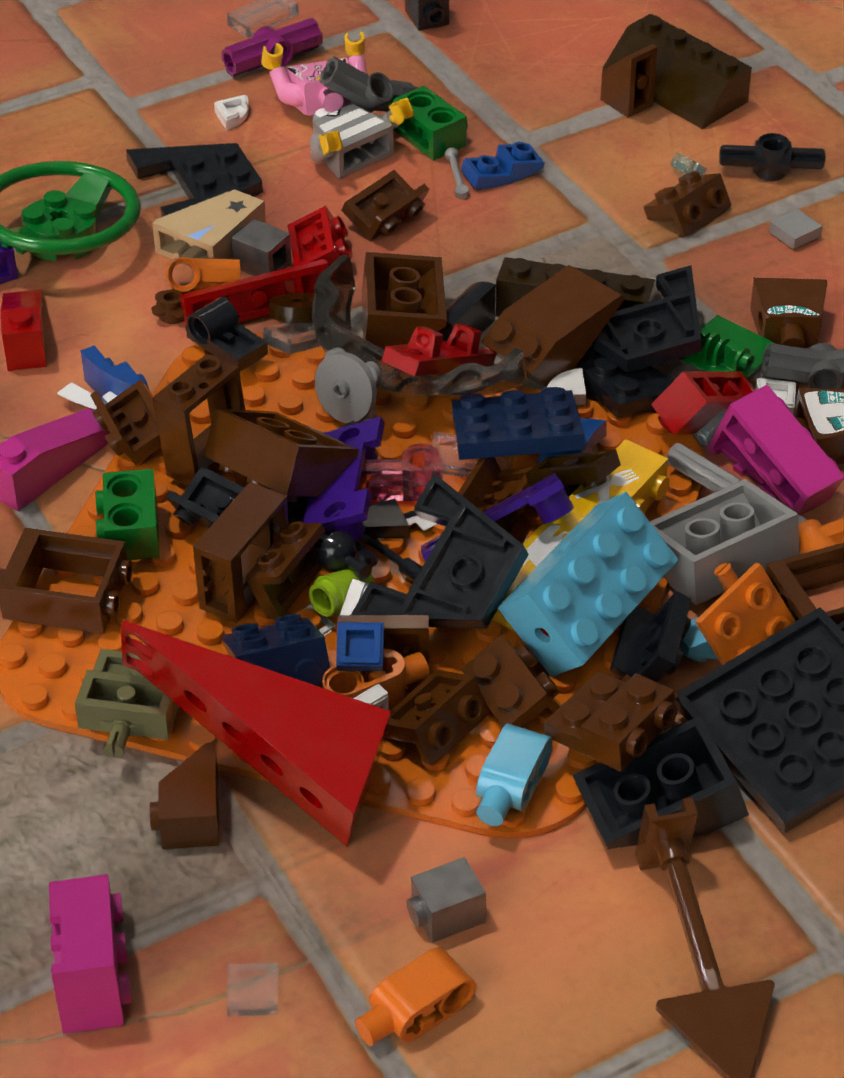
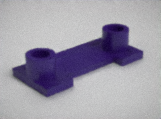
[303,416,385,542]
[421,473,574,562]

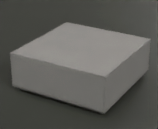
[769,208,822,250]

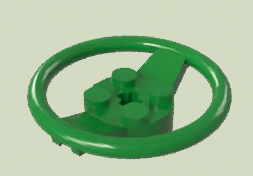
[0,161,141,261]

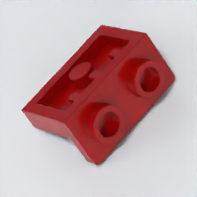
[287,205,353,277]

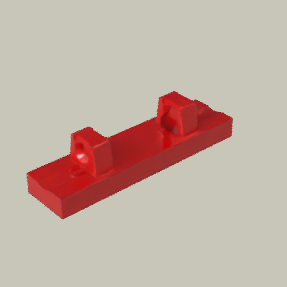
[179,259,334,327]
[382,324,496,376]

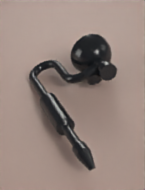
[314,530,422,582]

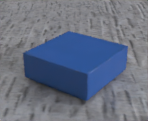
[336,622,384,671]

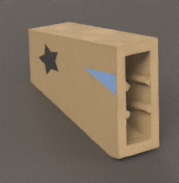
[152,189,266,266]

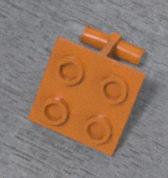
[695,563,796,665]

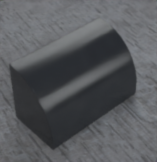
[438,281,496,341]

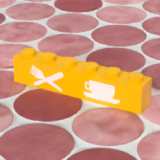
[492,439,670,632]

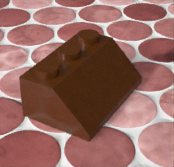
[362,252,447,357]
[204,408,359,502]

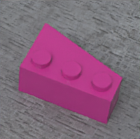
[707,385,844,516]
[49,874,132,1034]

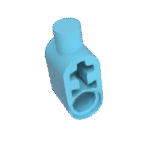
[476,723,553,826]

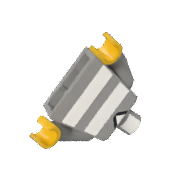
[309,98,415,179]

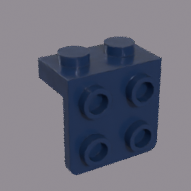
[222,614,330,688]

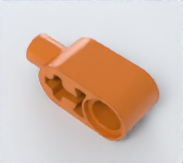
[322,649,429,710]
[355,947,477,1046]

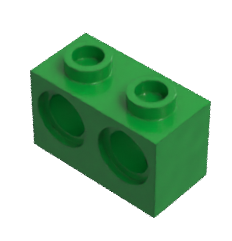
[391,86,468,161]
[95,469,160,560]

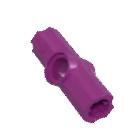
[221,18,323,77]

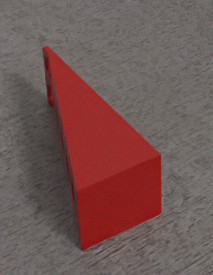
[121,620,391,847]

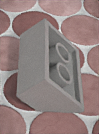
[650,479,800,605]

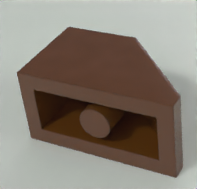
[600,44,658,118]
[150,743,220,849]

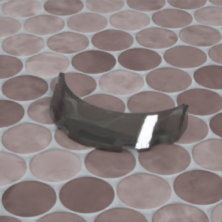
[312,254,527,399]

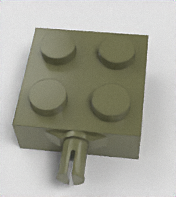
[75,649,179,758]

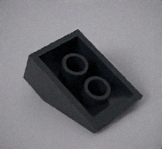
[572,716,749,849]

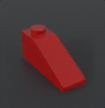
[1,289,47,371]
[651,371,756,435]

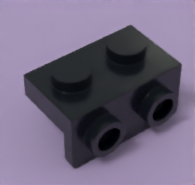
[166,466,244,531]
[610,591,692,682]

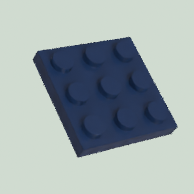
[452,387,585,460]

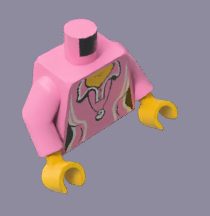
[261,31,367,116]

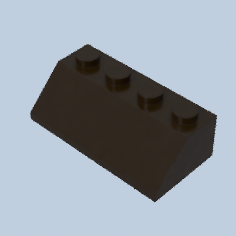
[602,13,752,129]
[495,257,659,317]

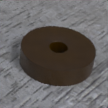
[269,293,331,323]

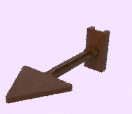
[635,797,775,1078]

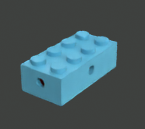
[497,491,679,677]

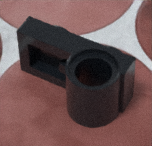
[186,297,268,372]

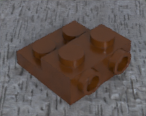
[544,671,677,772]

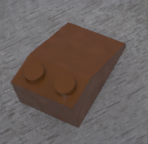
[481,265,625,388]

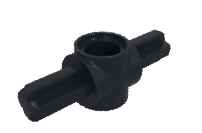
[719,133,826,181]

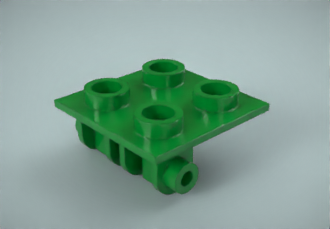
[680,315,776,379]

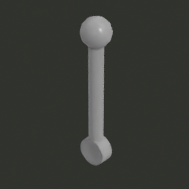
[445,148,469,199]

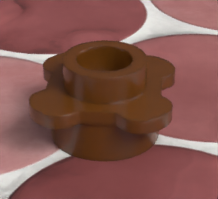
[152,290,188,324]

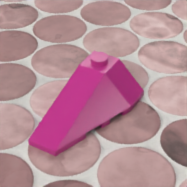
[0,408,110,511]

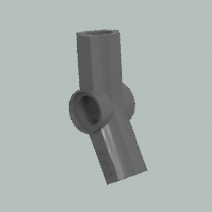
[320,56,419,113]
[761,343,844,389]

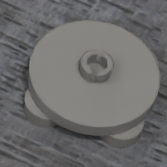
[315,347,382,423]

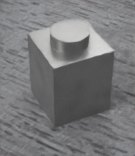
[231,219,292,276]
[406,857,486,943]

